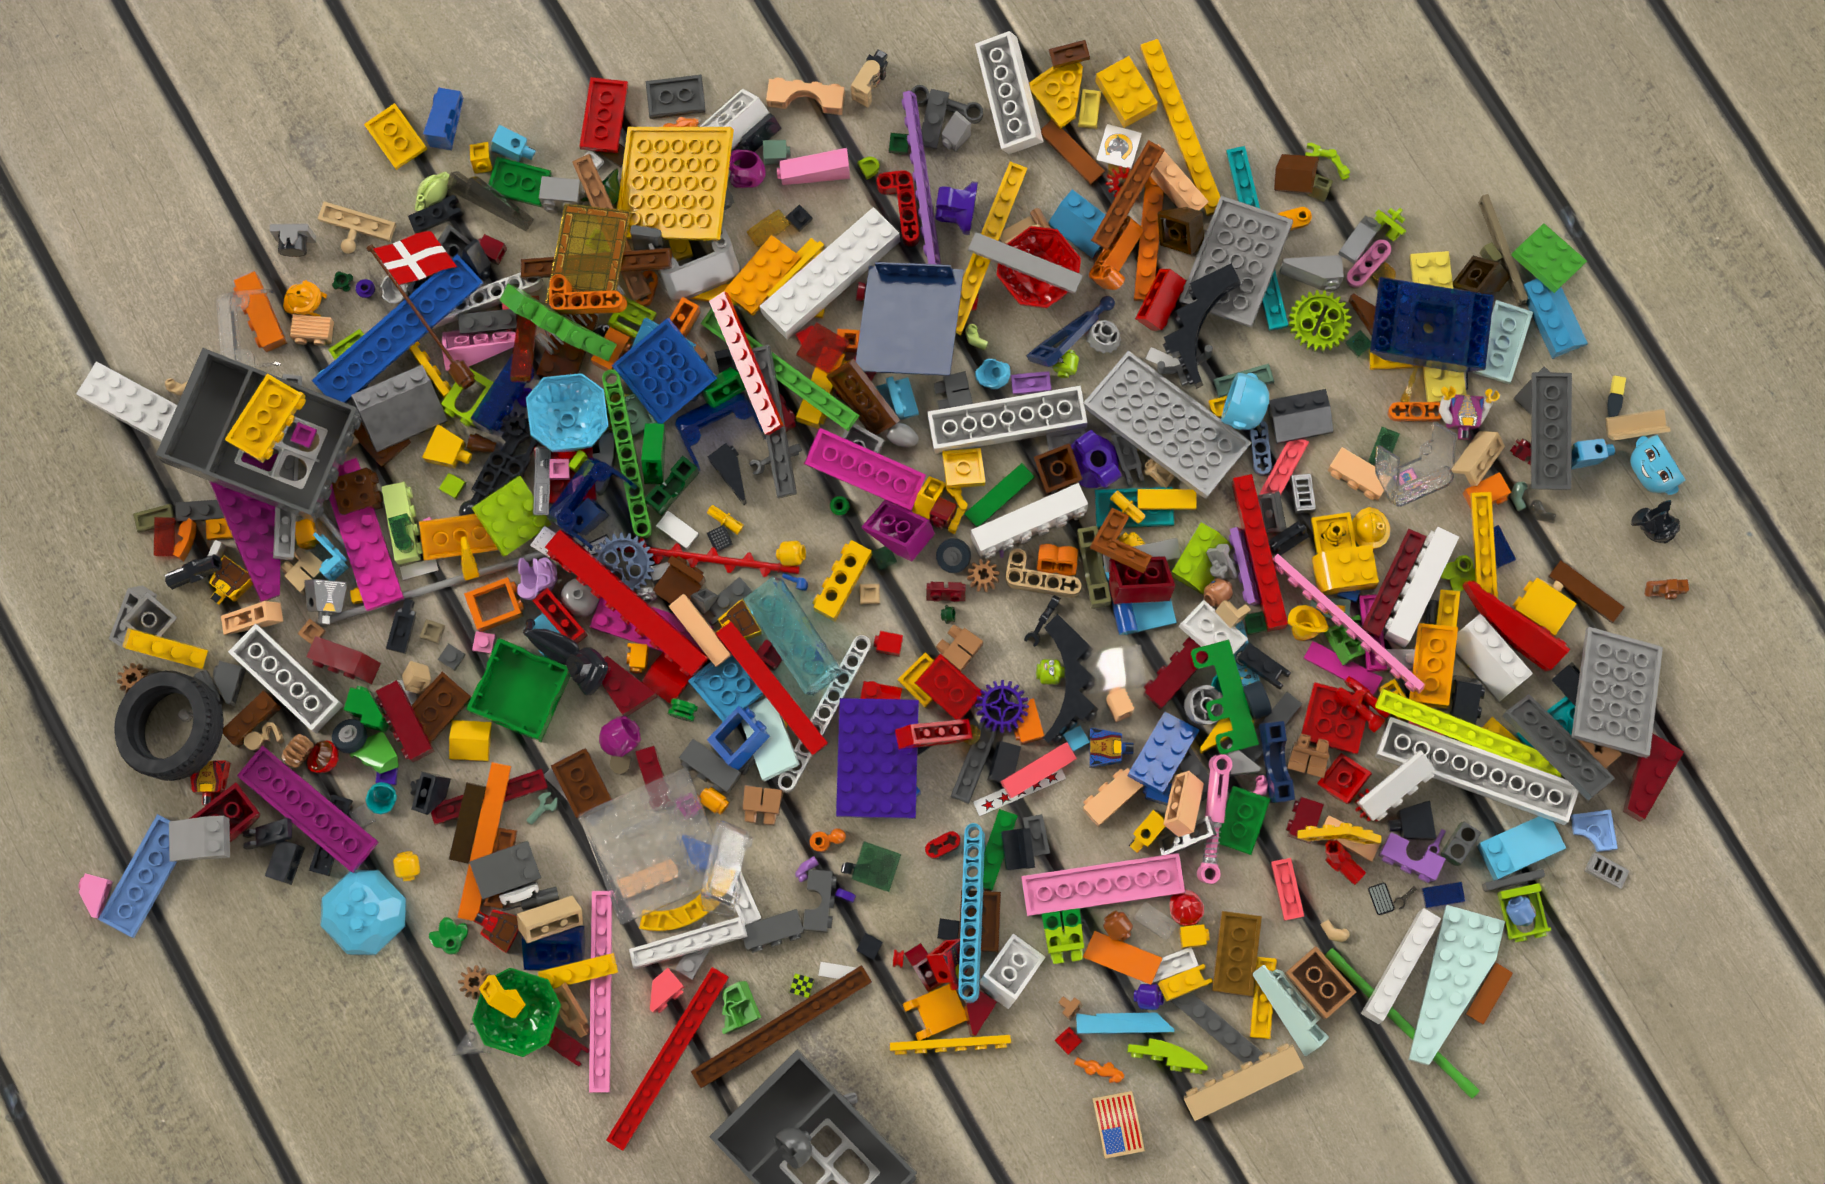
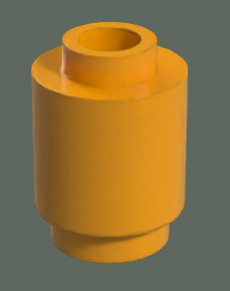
[699,787,730,815]

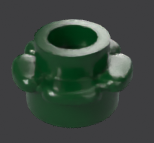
[941,605,956,624]

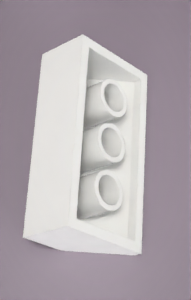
[700,89,769,149]
[1456,614,1533,702]
[1357,751,1435,821]

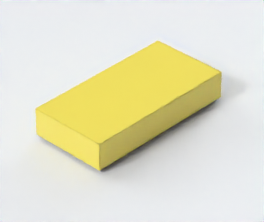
[1078,89,1101,129]

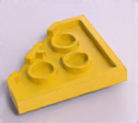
[1029,62,1083,129]

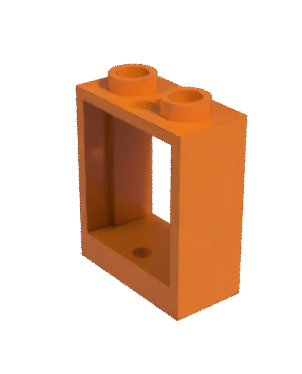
[464,577,525,632]

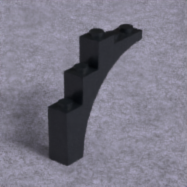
[1162,263,1241,389]
[1043,614,1099,746]

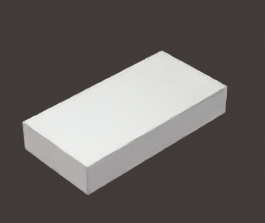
[656,511,699,549]

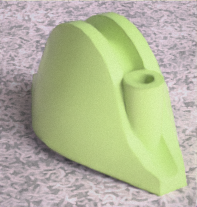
[415,172,451,212]

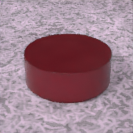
[856,282,866,302]

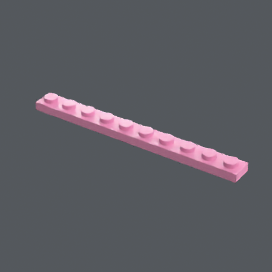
[1273,554,1425,694]
[589,891,613,1093]

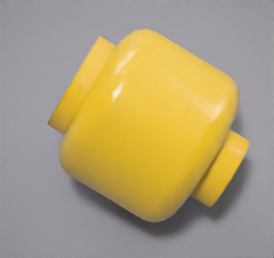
[776,541,806,566]
[393,851,420,881]

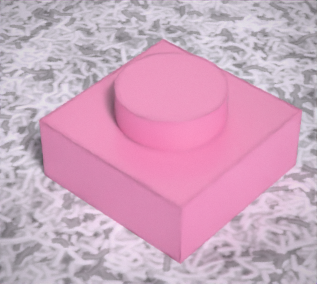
[549,459,570,480]
[472,631,496,654]

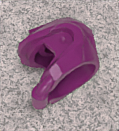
[729,150,766,188]
[599,716,641,757]

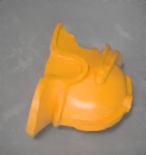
[283,280,327,317]

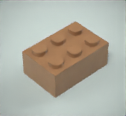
[1284,946,1356,1020]

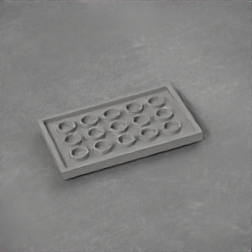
[1179,196,1293,328]
[1571,627,1663,758]

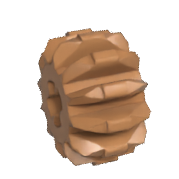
[967,559,1000,592]
[117,663,149,694]
[282,734,314,768]
[458,965,491,1000]

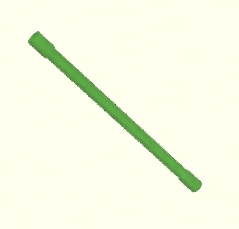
[1324,948,1480,1099]

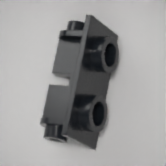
[1268,521,1309,556]

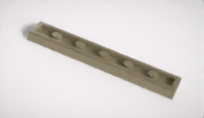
[1478,194,1528,306]

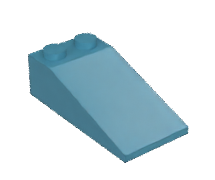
[1476,816,1566,880]

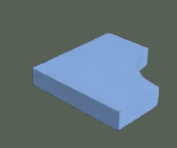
[1570,809,1618,852]

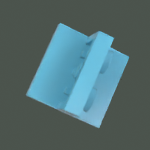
[875,376,919,420]

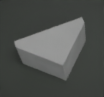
[1226,744,1261,777]

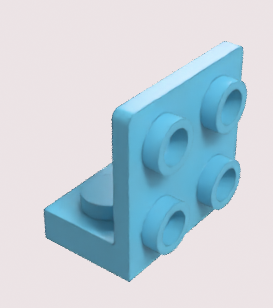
[313,532,349,581]

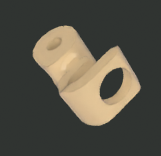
[244,722,284,752]

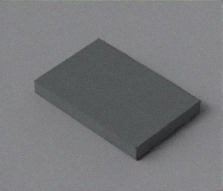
[645,74,706,119]

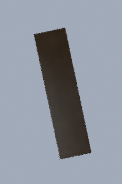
[449,782,486,864]

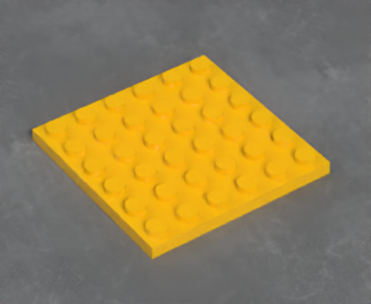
[617,127,734,241]

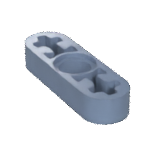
[1250,420,1272,476]

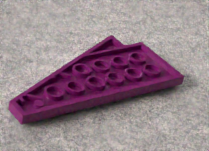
[209,452,280,602]

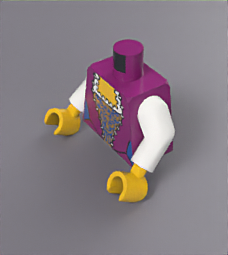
[1439,386,1500,440]

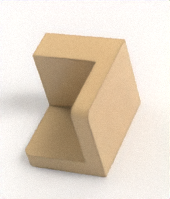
[1215,600,1251,628]
[402,661,431,694]

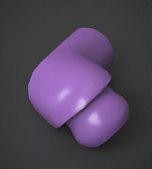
[795,856,819,882]

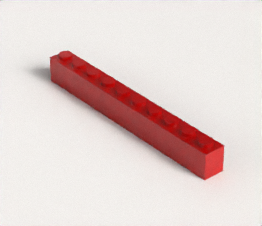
[545,529,709,676]

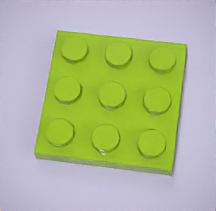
[471,476,552,557]

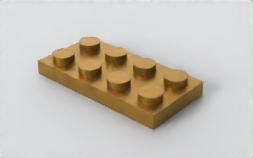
[1212,911,1262,997]

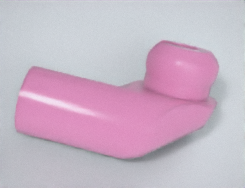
[1253,775,1268,796]

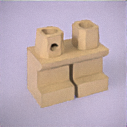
[280,547,324,596]

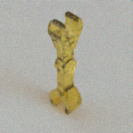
[1400,356,1425,402]

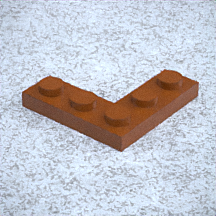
[1090,508,1152,573]

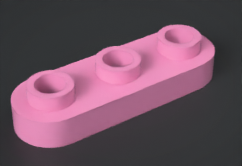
[1346,240,1391,288]

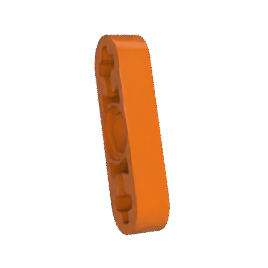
[1388,402,1442,421]

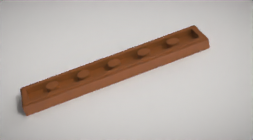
[1091,140,1165,250]

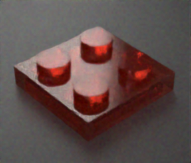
[796,322,850,374]

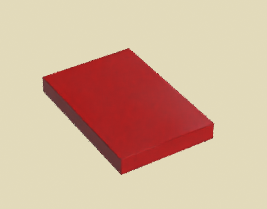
[914,654,982,720]

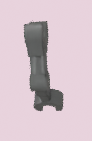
[749,444,802,475]

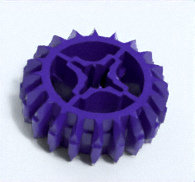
[976,680,1029,733]

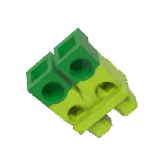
[1041,908,1084,964]

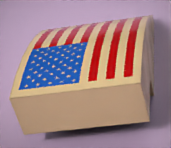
[1092,1091,1145,1159]

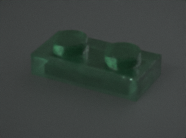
[1368,427,1400,470]

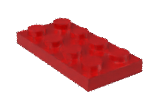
[579,77,628,153]

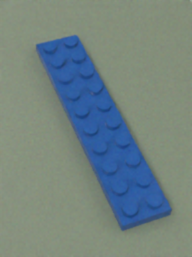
[312,254,484,403]

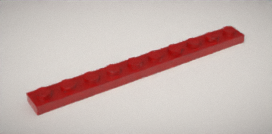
[606,967,730,1151]

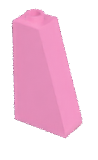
[777,148,850,185]

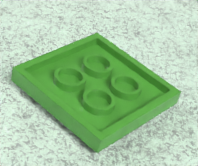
[1511,223,1587,293]

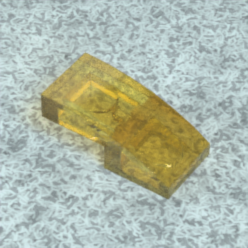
[747,209,791,247]

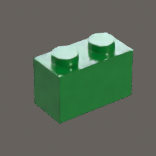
[701,367,746,408]

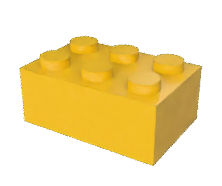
[1095,56,1158,128]

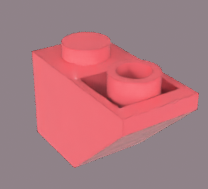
[650,968,685,1013]

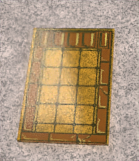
[545,203,631,307]

